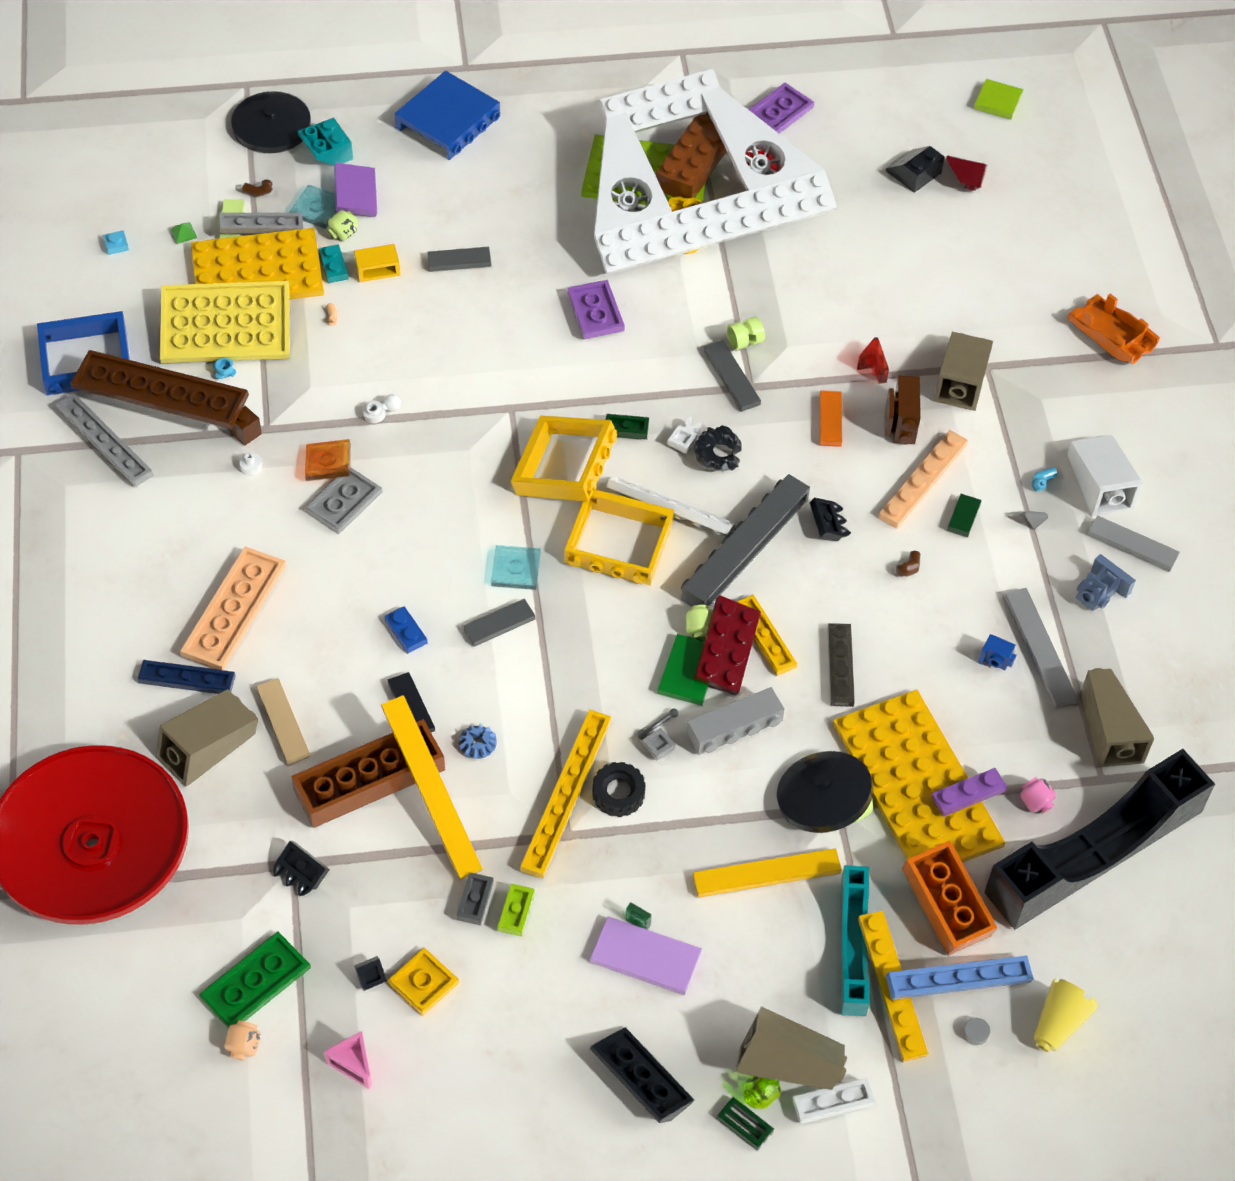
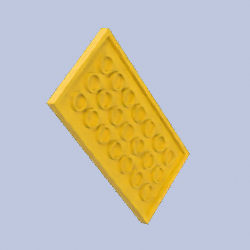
[833,690,1006,863]

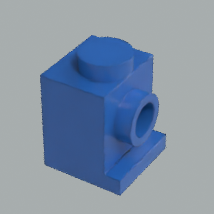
[978,634,1017,670]

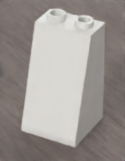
[1067,435,1143,516]

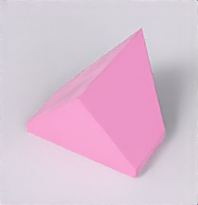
[324,1031,372,1089]

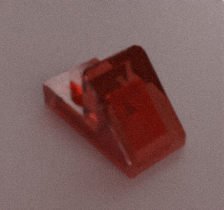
[857,337,889,384]

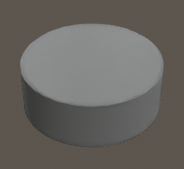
[963,1018,990,1045]

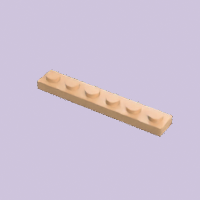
[878,430,968,529]

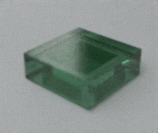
[625,902,652,930]

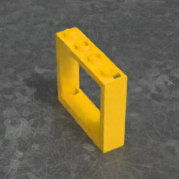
[511,415,617,502]
[564,490,674,586]

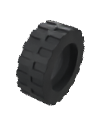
[592,762,646,817]

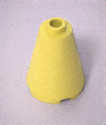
[1034,978,1098,1052]

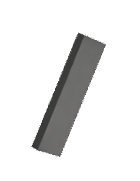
[704,340,761,412]

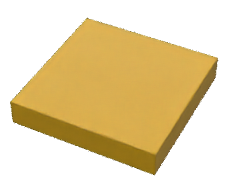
[387,947,459,1016]

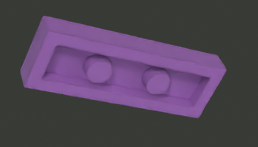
[931,768,1007,817]

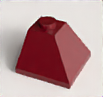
[946,155,987,191]

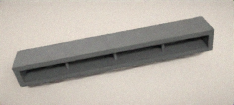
[681,474,810,607]

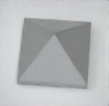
[1023,511,1048,529]

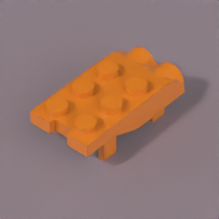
[1067,293,1160,364]

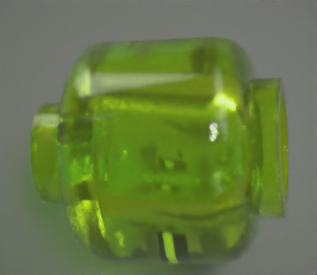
[742,1076,781,1110]

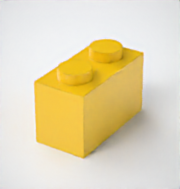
[354,244,400,282]

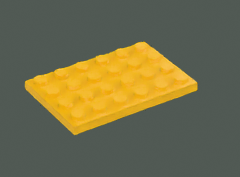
[191,228,324,299]

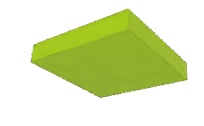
[974,79,1023,119]

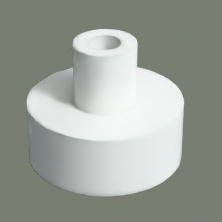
[239,453,262,476]

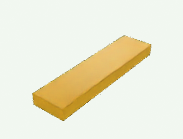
[736,594,797,676]

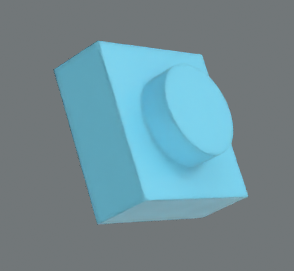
[103,230,129,255]

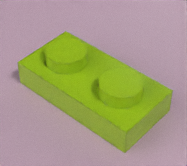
[498,883,535,937]

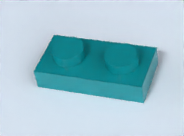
[319,244,349,283]

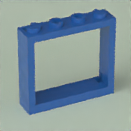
[37,311,130,395]

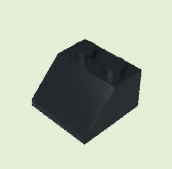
[886,146,945,193]

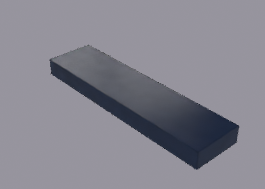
[138,660,236,694]

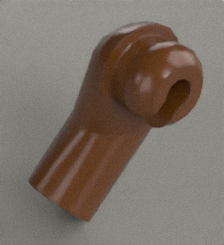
[242,179,273,197]
[896,551,921,577]

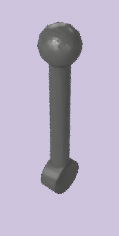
[638,708,679,740]

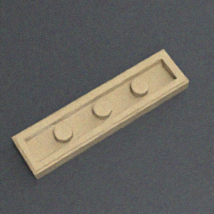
[256,678,310,765]

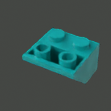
[298,117,353,166]

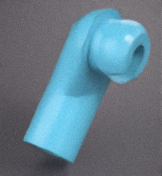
[1032,467,1057,491]

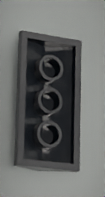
[590,1027,694,1123]

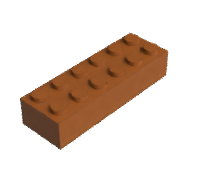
[656,111,727,199]
[291,719,445,828]

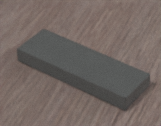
[428,247,491,272]
[464,598,535,647]

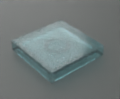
[289,184,337,229]
[491,545,541,590]

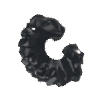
[693,425,742,472]

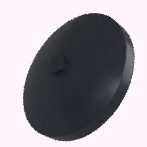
[231,91,311,153]
[777,751,873,833]

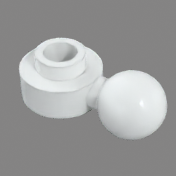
[363,394,401,424]

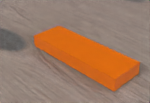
[820,390,842,447]

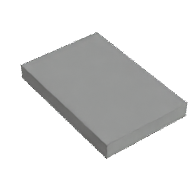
[305,466,383,534]

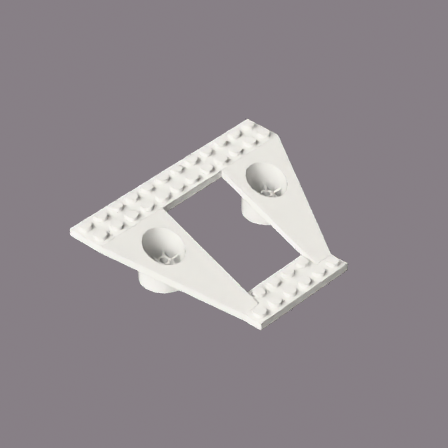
[593,69,837,275]

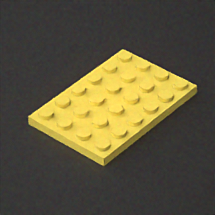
[160,281,290,363]

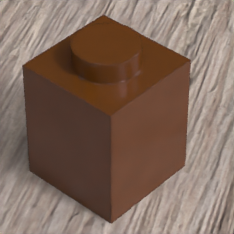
[230,405,262,446]

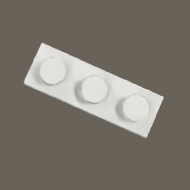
[792,1078,875,1124]

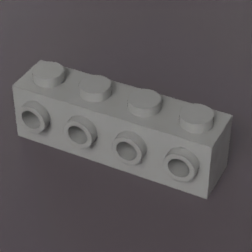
[686,687,784,755]

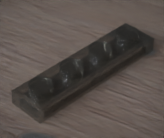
[827,623,855,707]

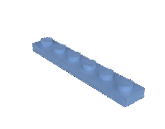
[886,955,1034,1000]

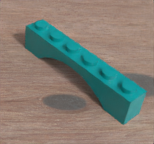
[841,865,870,1017]

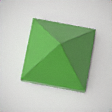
[171,222,197,244]

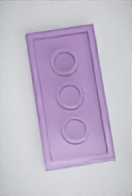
[590,916,702,995]

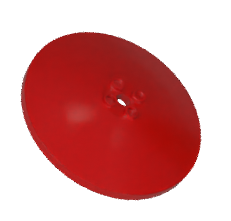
[0,745,189,925]

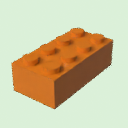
[901,840,998,956]

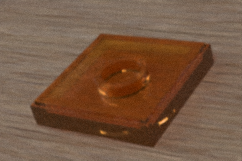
[305,439,351,481]

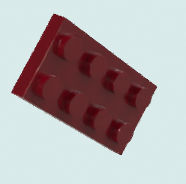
[694,595,761,695]

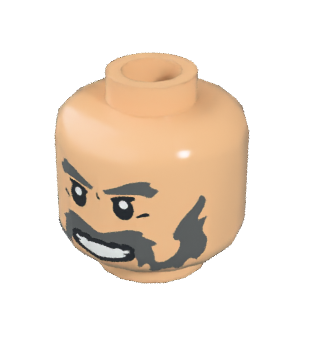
[224,1020,261,1061]

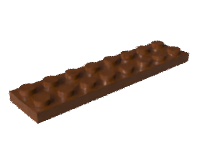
[71,350,249,429]

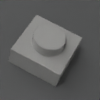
[642,728,676,761]

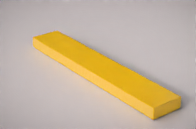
[693,848,842,898]

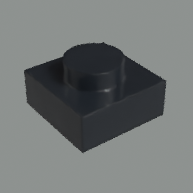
[354,956,387,991]

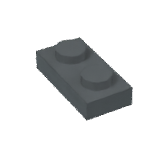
[456,872,494,925]

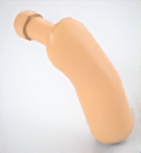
[326,303,337,325]

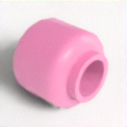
[1020,777,1056,814]

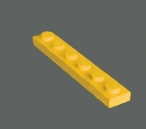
[858,910,928,1062]

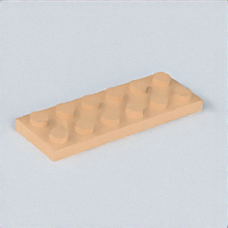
[180,546,286,670]

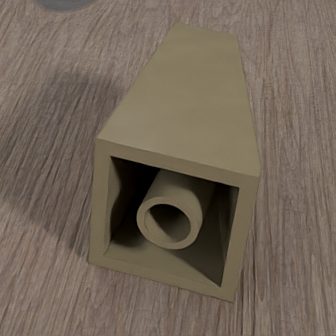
[934,331,993,411]
[1079,668,1154,767]
[156,689,258,787]
[736,1006,847,1090]

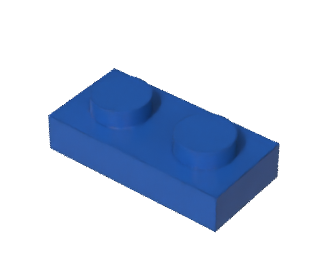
[384,606,428,654]

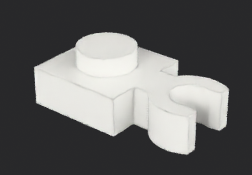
[668,417,702,454]

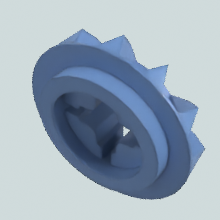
[459,723,497,759]

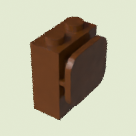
[885,375,921,445]

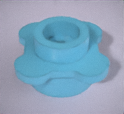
[213,358,236,379]

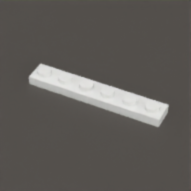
[606,476,736,536]

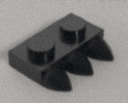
[809,497,851,541]
[273,840,330,896]

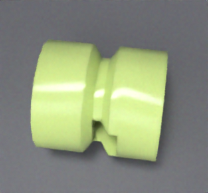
[727,316,765,351]

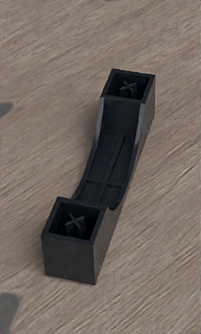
[984,749,1215,930]

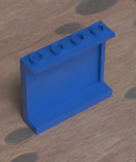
[394,70,501,160]

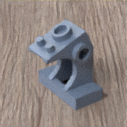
[1075,554,1136,611]

